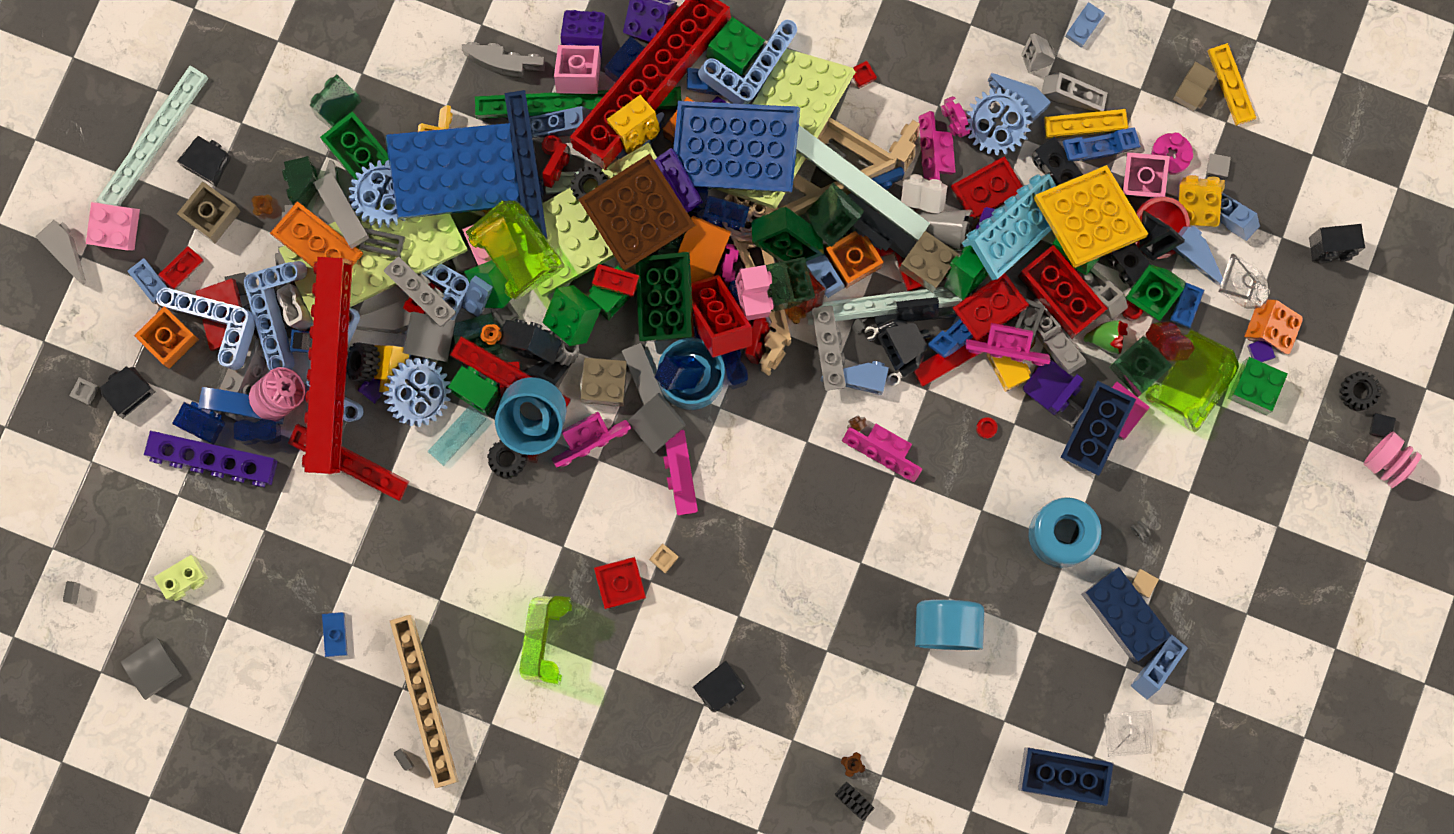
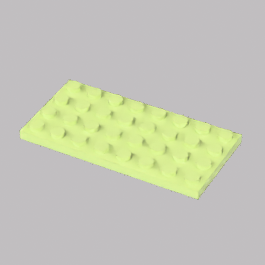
[714,48,856,209]
[506,143,657,297]
[278,199,468,321]

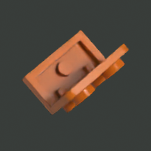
[1244,299,1303,354]

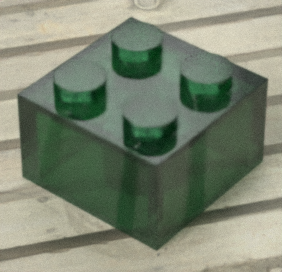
[1109,335,1172,397]

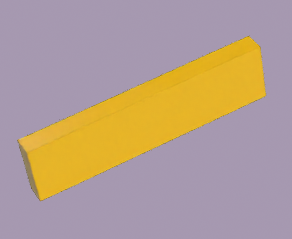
[1207,43,1256,126]
[1044,109,1128,139]

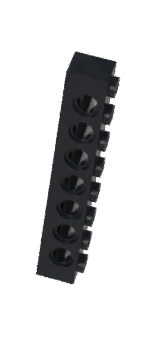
[1032,136,1150,287]

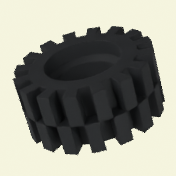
[570,166,609,201]
[346,342,380,382]
[1339,371,1381,411]
[487,440,527,479]
[835,781,875,821]

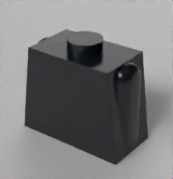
[177,136,231,187]
[100,366,156,419]
[692,661,745,713]

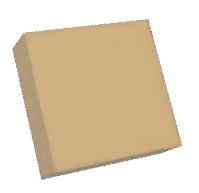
[649,543,679,573]
[1132,569,1159,598]

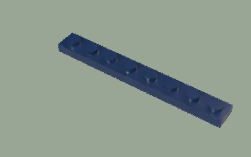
[504,90,550,256]

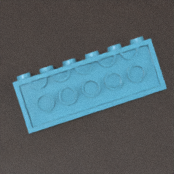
[962,174,1056,280]

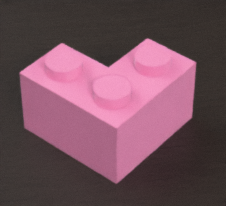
[735,265,773,320]

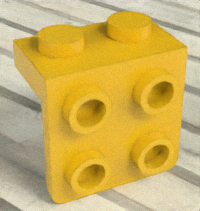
[607,95,660,154]
[1179,175,1225,227]

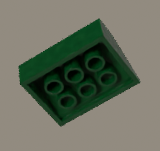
[635,252,694,342]

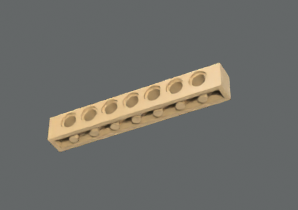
[390,615,459,788]

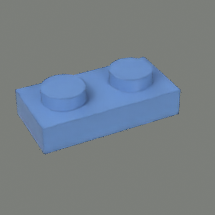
[1065,2,1105,48]
[128,258,168,304]
[462,275,493,317]

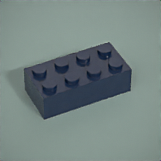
[1060,381,1136,476]
[1081,567,1171,662]
[1018,747,1114,806]

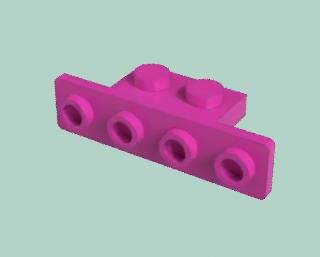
[918,111,956,181]
[965,323,1050,366]
[552,412,631,468]
[842,424,922,482]
[663,430,698,516]

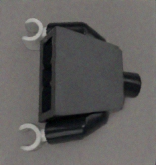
[865,319,931,386]

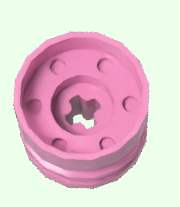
[249,367,305,421]
[1363,431,1422,488]

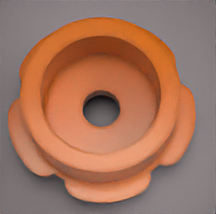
[481,324,502,345]

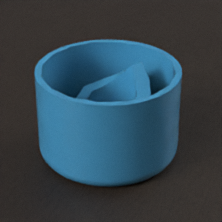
[658,338,725,410]
[495,377,567,455]
[1029,497,1102,568]
[915,600,984,650]

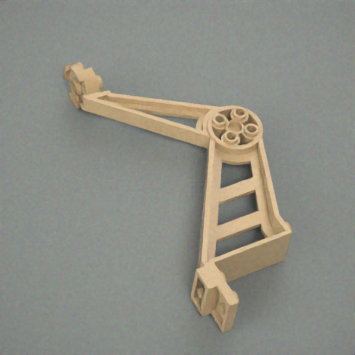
[720,117,920,376]

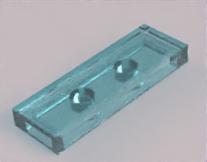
[428,405,486,466]

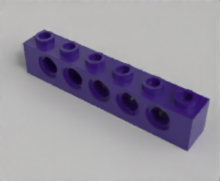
[144,430,278,488]

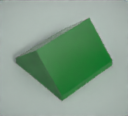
[464,256,518,308]

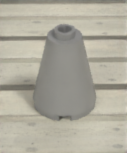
[920,210,973,251]

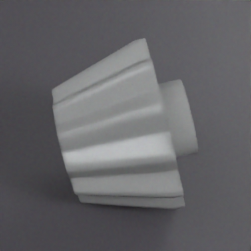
[555,339,579,366]

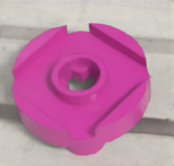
[941,96,970,137]
[1151,132,1193,175]
[719,243,738,286]

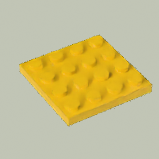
[1034,165,1148,268]

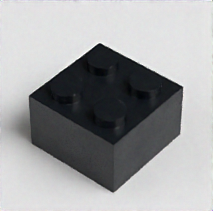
[1309,224,1365,264]
[497,319,562,364]

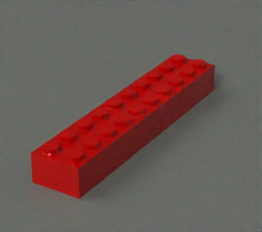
[570,0,731,170]
[302,257,353,474]

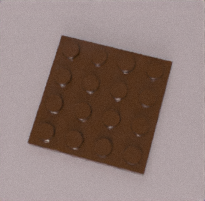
[578,154,695,271]

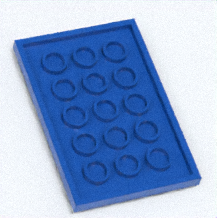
[674,101,800,193]
[385,123,521,219]

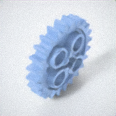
[966,88,1033,155]
[349,160,406,228]
[383,358,451,427]

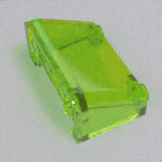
[466,200,564,300]
[1145,330,1239,432]
[519,596,573,686]

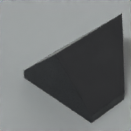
[1139,210,1185,261]
[523,361,572,388]

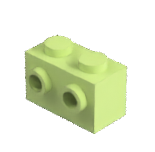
[154,555,208,601]

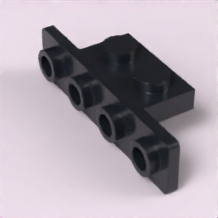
[839,192,917,259]
[874,297,957,325]

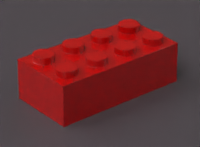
[1018,245,1108,339]
[691,275,752,357]

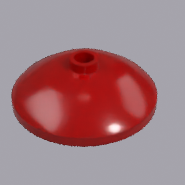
[1135,196,1190,259]

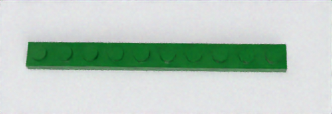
[475,86,682,119]

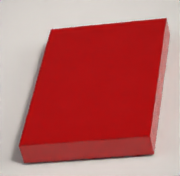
[951,156,1022,221]
[953,273,1029,341]
[195,278,245,351]

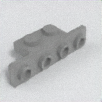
[384,257,456,327]
[812,306,846,391]
[220,338,267,422]

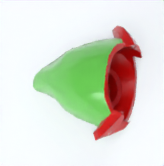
[1083,320,1128,354]

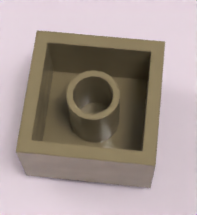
[177,182,241,244]
[899,231,960,293]
[581,358,627,407]

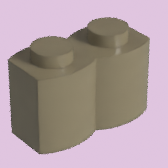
[1172,61,1217,112]

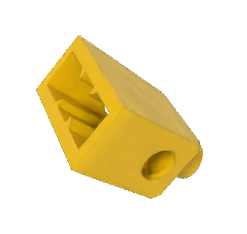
[374,345,409,392]

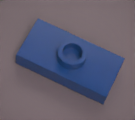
[872,167,905,190]
[1170,282,1205,329]
[322,612,348,657]

